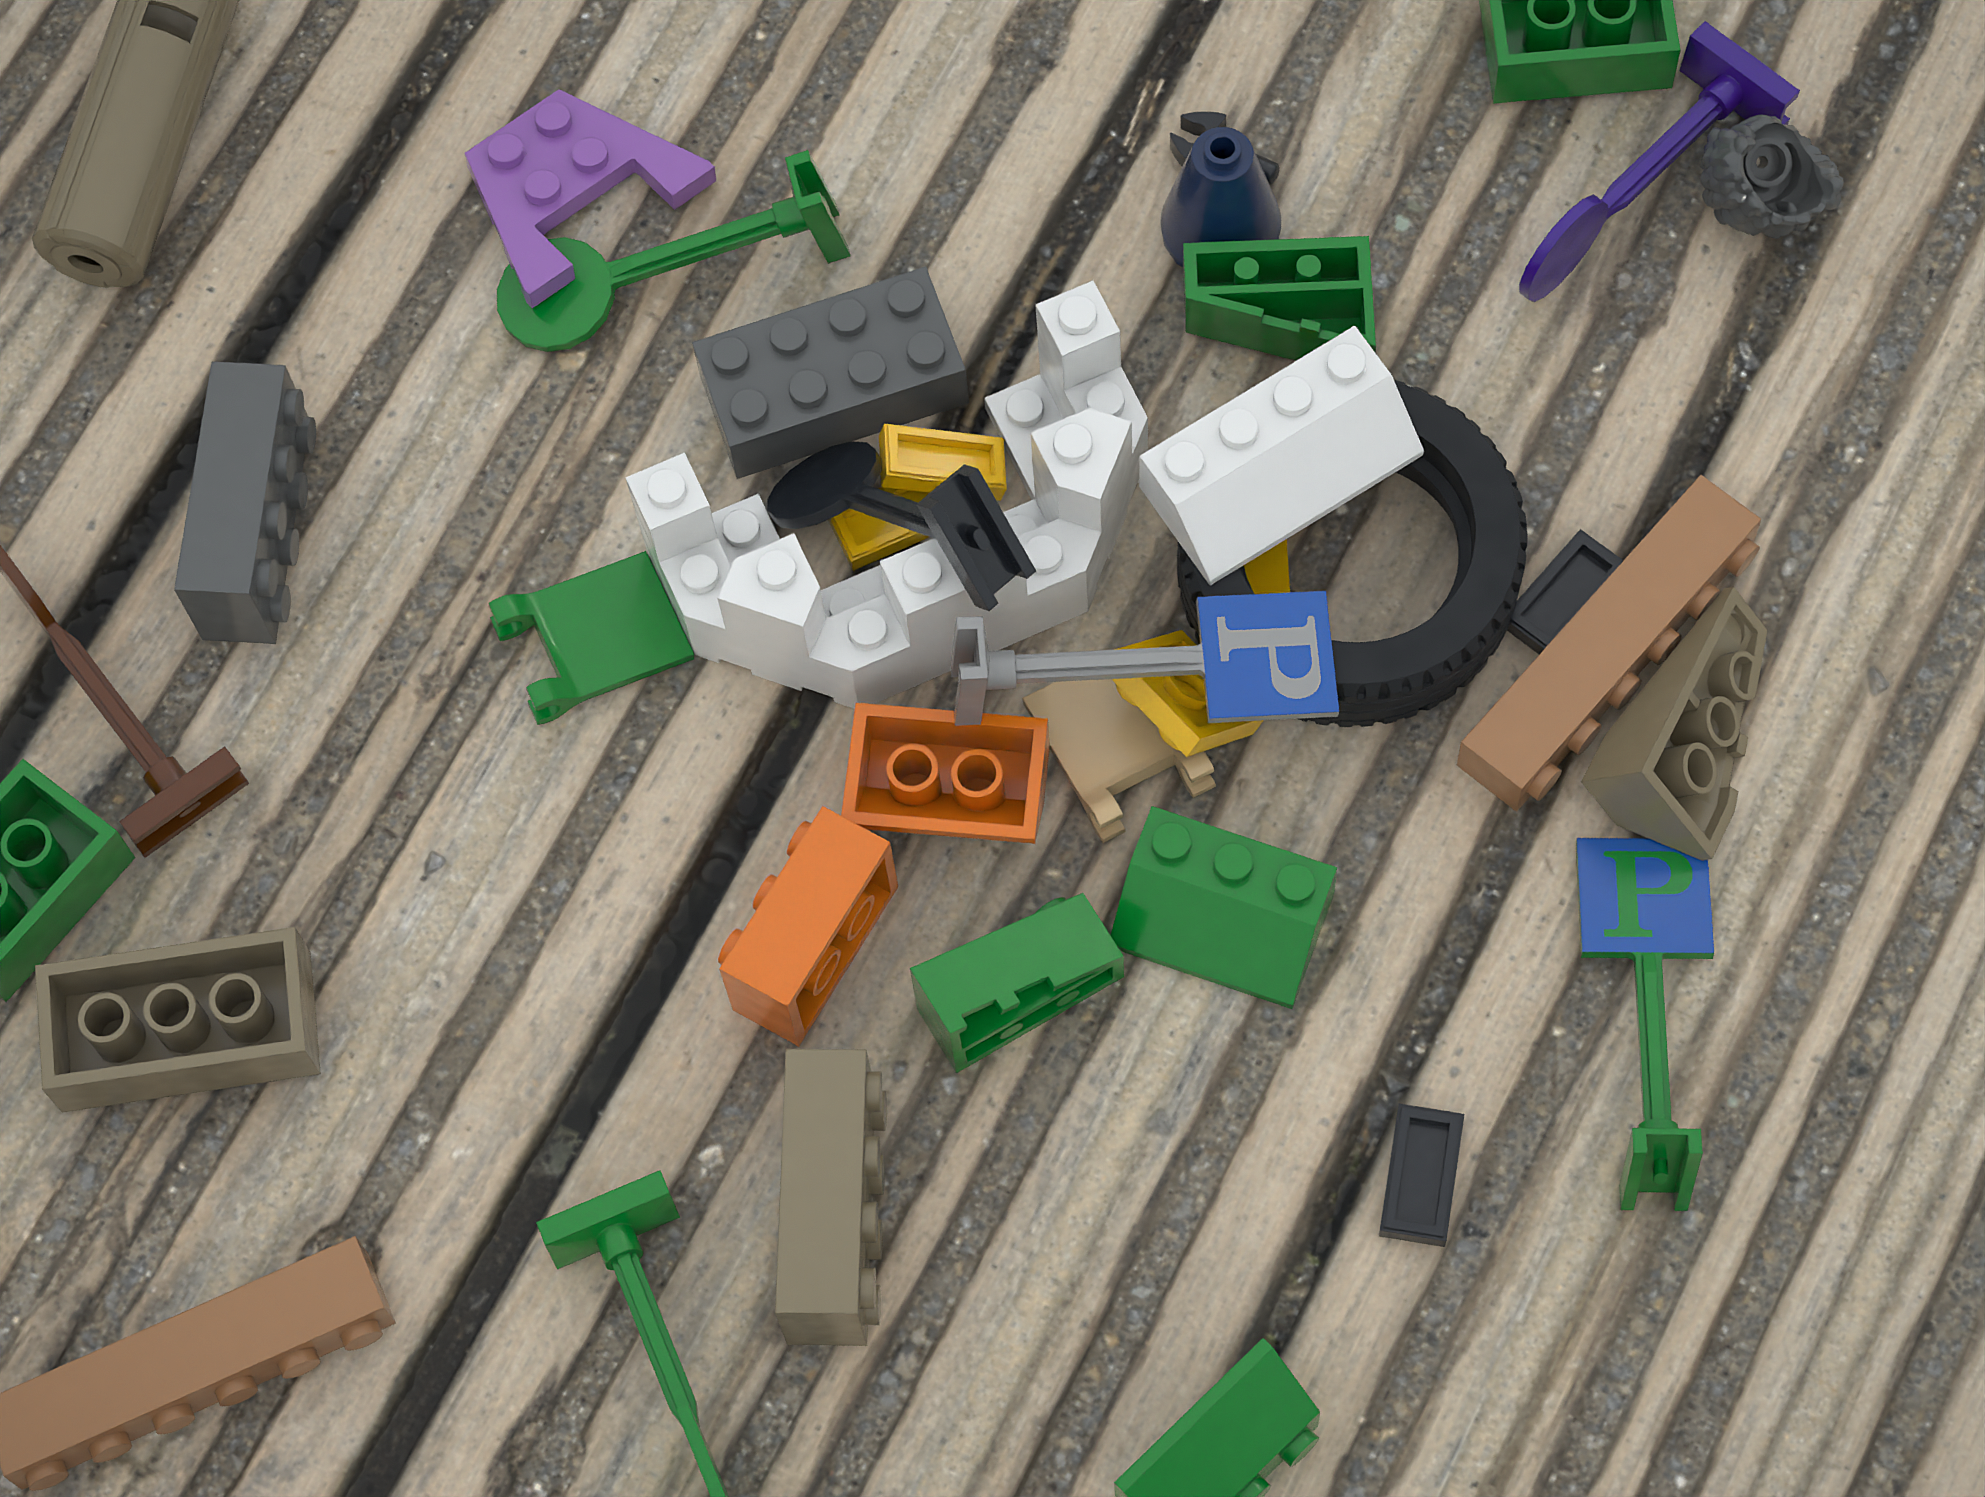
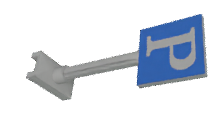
[950,591,1339,726]

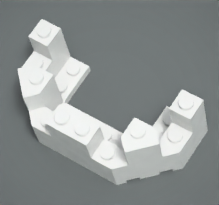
[625,281,1148,709]

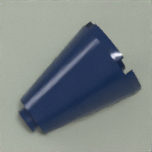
[1161,127,1281,267]

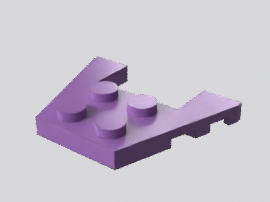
[465,90,716,308]

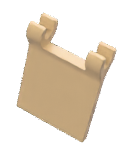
[1022,643,1216,843]

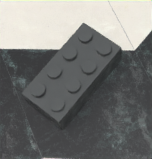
[692,266,969,479]
[174,361,316,644]

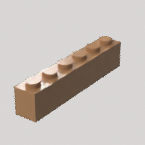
[1457,475,1761,812]
[0,1236,396,1491]

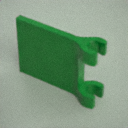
[489,551,694,725]

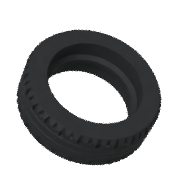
[1177,380,1528,727]

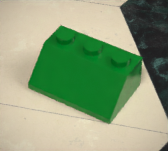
[1111,806,1337,1009]
[1114,1338,1320,1497]

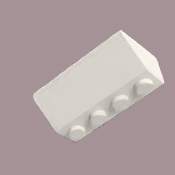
[1139,326,1424,586]

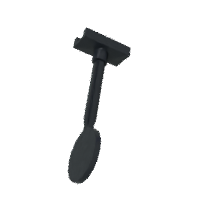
[767,441,1036,611]

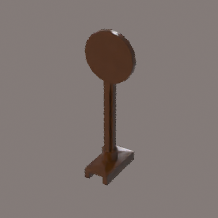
[0,545,249,858]

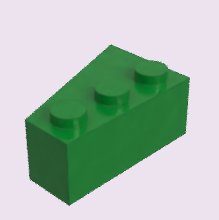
[1183,236,1376,361]
[910,893,1124,1073]

